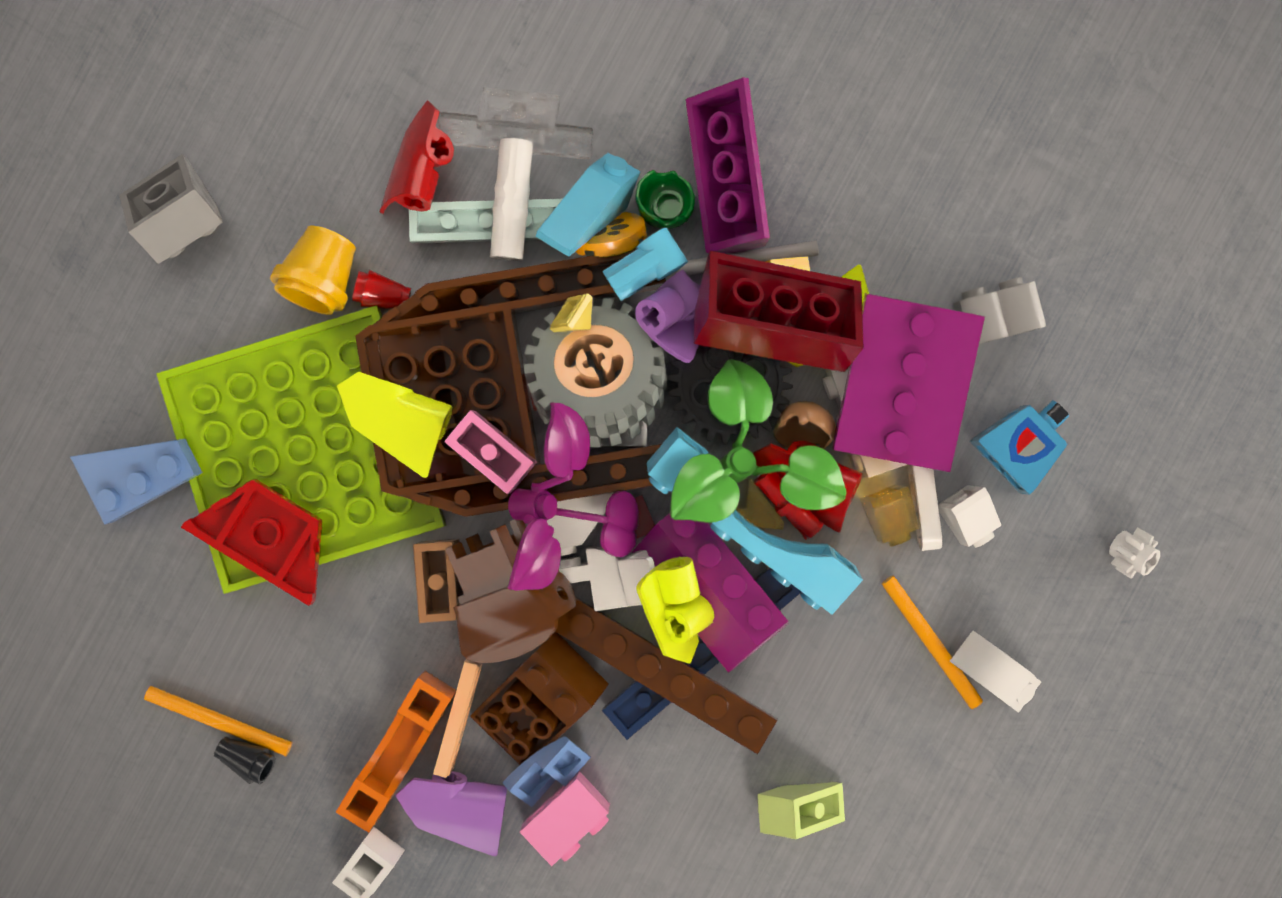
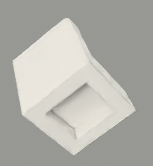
[617,550,655,606]

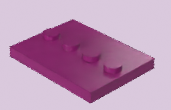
[832,293,985,472]

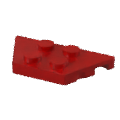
[181,479,322,606]

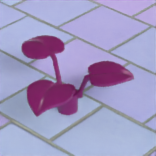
[508,402,639,591]

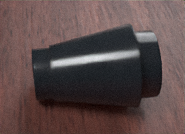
[214,736,276,784]

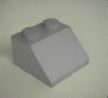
[119,154,223,264]

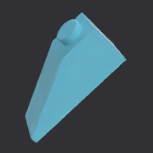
[536,153,640,257]

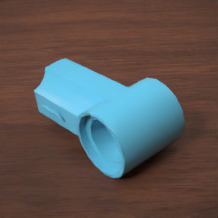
[602,228,688,301]

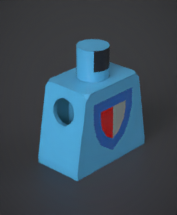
[970,400,1069,495]

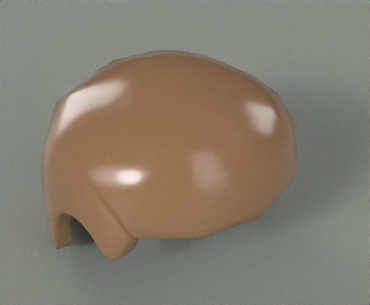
[773,401,837,449]

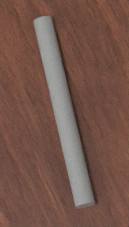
[667,240,819,279]

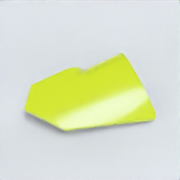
[337,372,453,478]
[636,557,714,664]

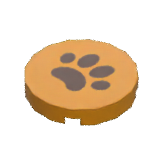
[575,212,647,257]

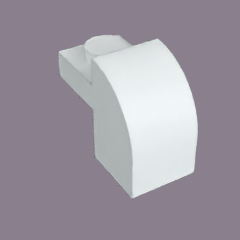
[559,546,628,611]
[950,631,1041,713]
[332,827,405,898]

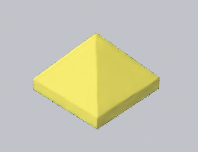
[550,293,592,332]

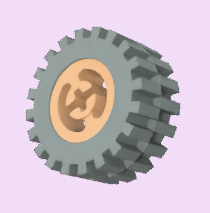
[524,298,667,448]

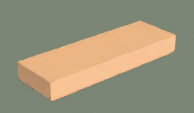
[433,659,483,778]

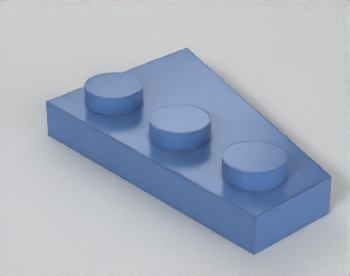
[70,439,203,525]

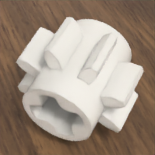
[1109,527,1160,578]

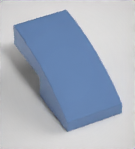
[502,736,591,807]

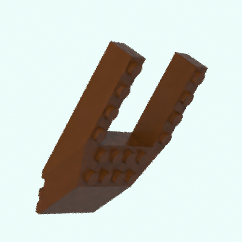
[355,248,666,517]

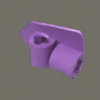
[635,270,701,363]
[395,771,507,856]

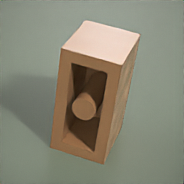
[413,538,464,623]

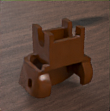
[445,519,576,663]

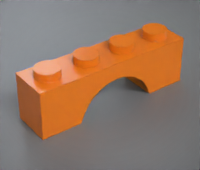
[336,671,456,833]

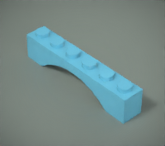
[647,427,863,615]

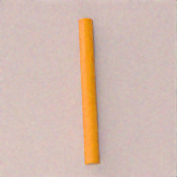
[881,575,983,709]
[144,686,293,756]

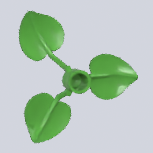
[670,359,847,523]

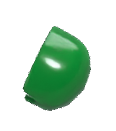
[635,170,695,229]

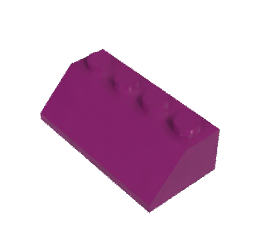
[685,77,770,253]
[632,513,789,673]

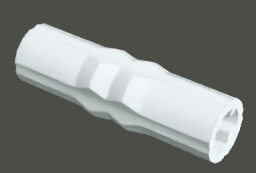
[490,138,533,261]

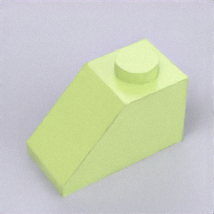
[757,782,845,839]

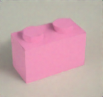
[444,410,537,494]
[520,771,610,866]

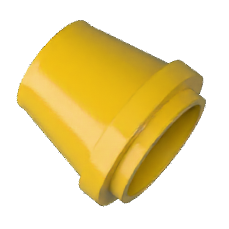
[270,225,356,315]

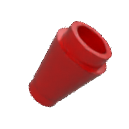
[352,270,412,309]

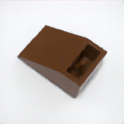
[470,632,609,765]

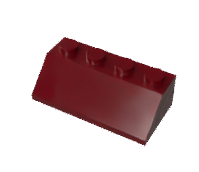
[694,251,864,372]

